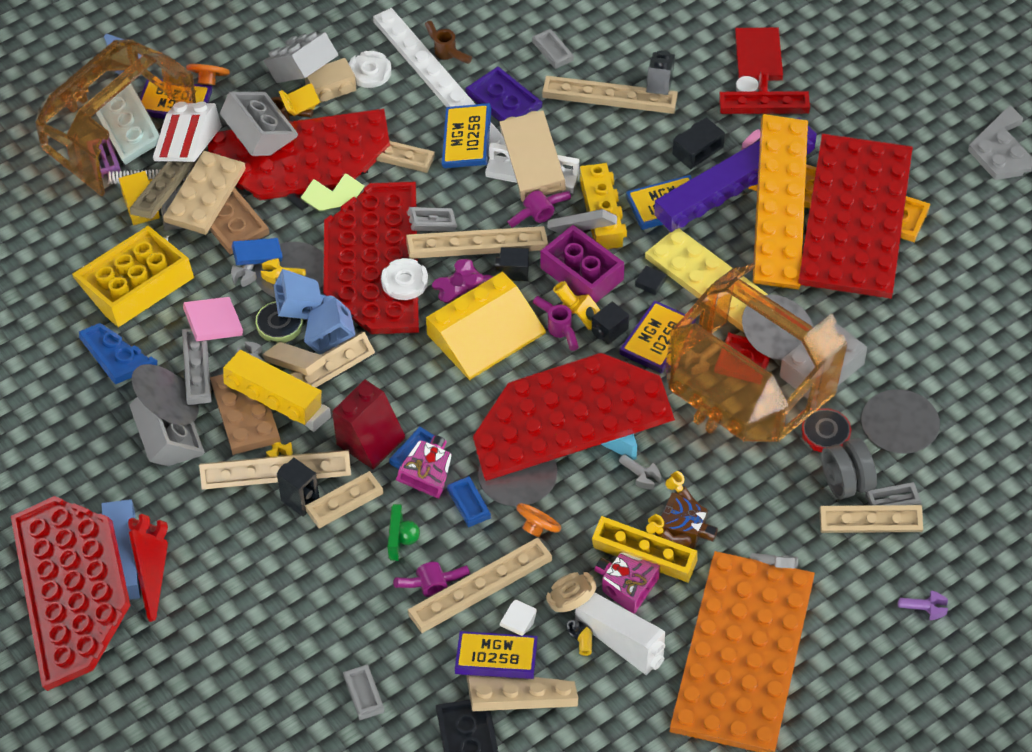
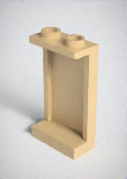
[500,110,566,202]

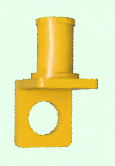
[279,83,320,116]
[553,281,600,330]

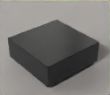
[635,265,667,295]

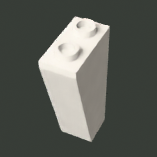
[575,593,665,675]

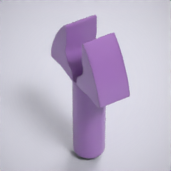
[898,591,948,620]

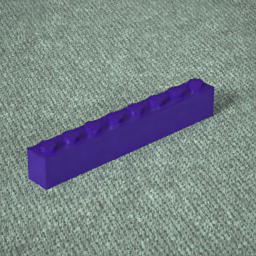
[654,117,817,232]

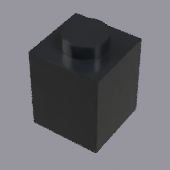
[495,247,529,281]
[592,301,629,345]

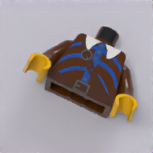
[646,471,718,549]

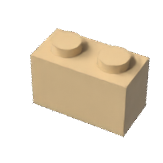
[305,58,356,103]

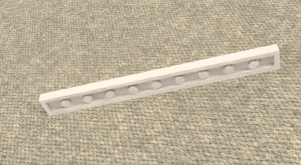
[373,8,506,156]

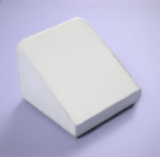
[305,404,331,432]
[500,600,537,636]

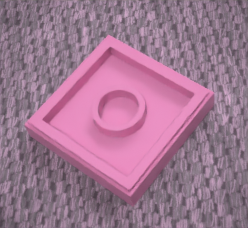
[183,297,243,342]

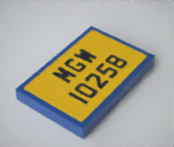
[442,103,491,168]
[626,175,692,230]

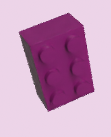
[540,225,624,303]

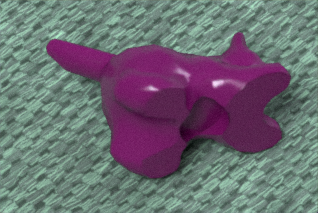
[432,259,494,304]

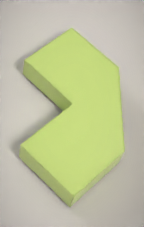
[301,173,364,212]

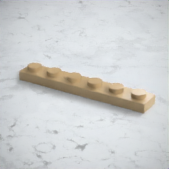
[542,76,678,114]
[406,226,548,259]
[199,450,351,489]
[408,538,552,633]

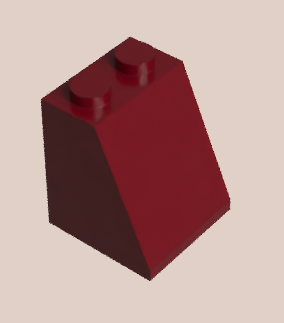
[332,379,405,470]

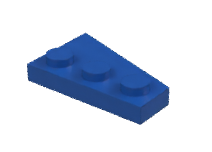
[79,323,158,385]

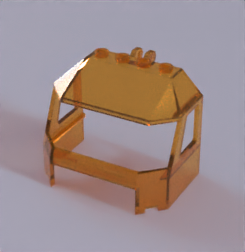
[35,40,196,196]
[666,263,848,442]

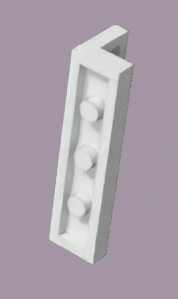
[485,142,579,194]

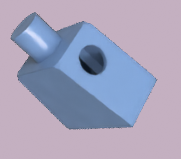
[274,269,326,319]
[304,296,355,355]

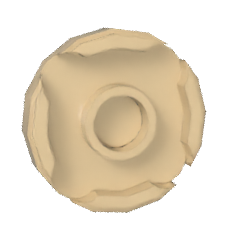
[546,572,597,612]

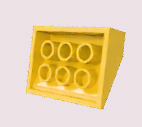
[72,226,194,327]
[426,271,546,380]

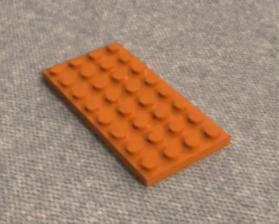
[670,551,815,752]

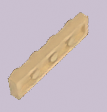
[289,332,375,388]
[820,505,923,533]

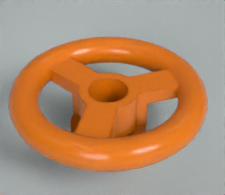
[186,64,230,86]
[516,503,561,537]

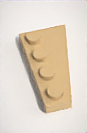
[467,675,578,711]

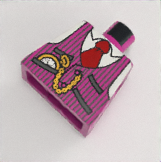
[396,436,452,499]
[594,553,660,614]

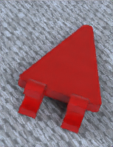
[128,514,168,622]

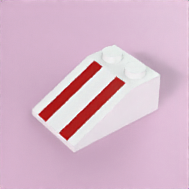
[153,102,222,162]

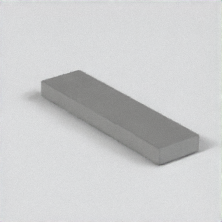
[182,328,212,405]

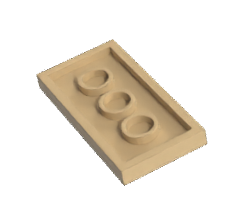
[163,151,246,235]

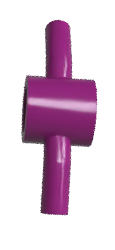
[507,191,571,228]
[533,296,579,351]
[393,562,470,597]

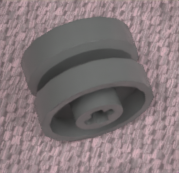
[821,437,877,500]

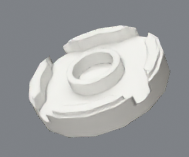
[348,51,391,88]
[381,258,428,300]

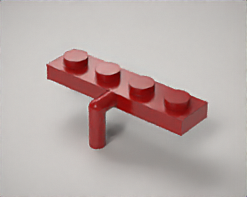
[719,68,810,114]

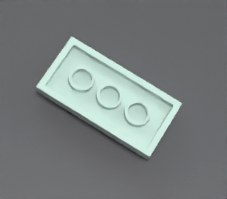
[89,78,160,165]

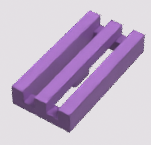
[87,136,121,179]

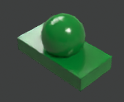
[387,504,420,561]

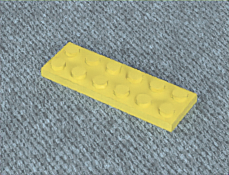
[645,228,768,333]

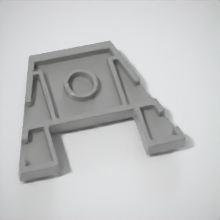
[968,106,1032,180]

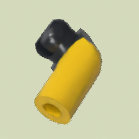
[566,619,592,656]

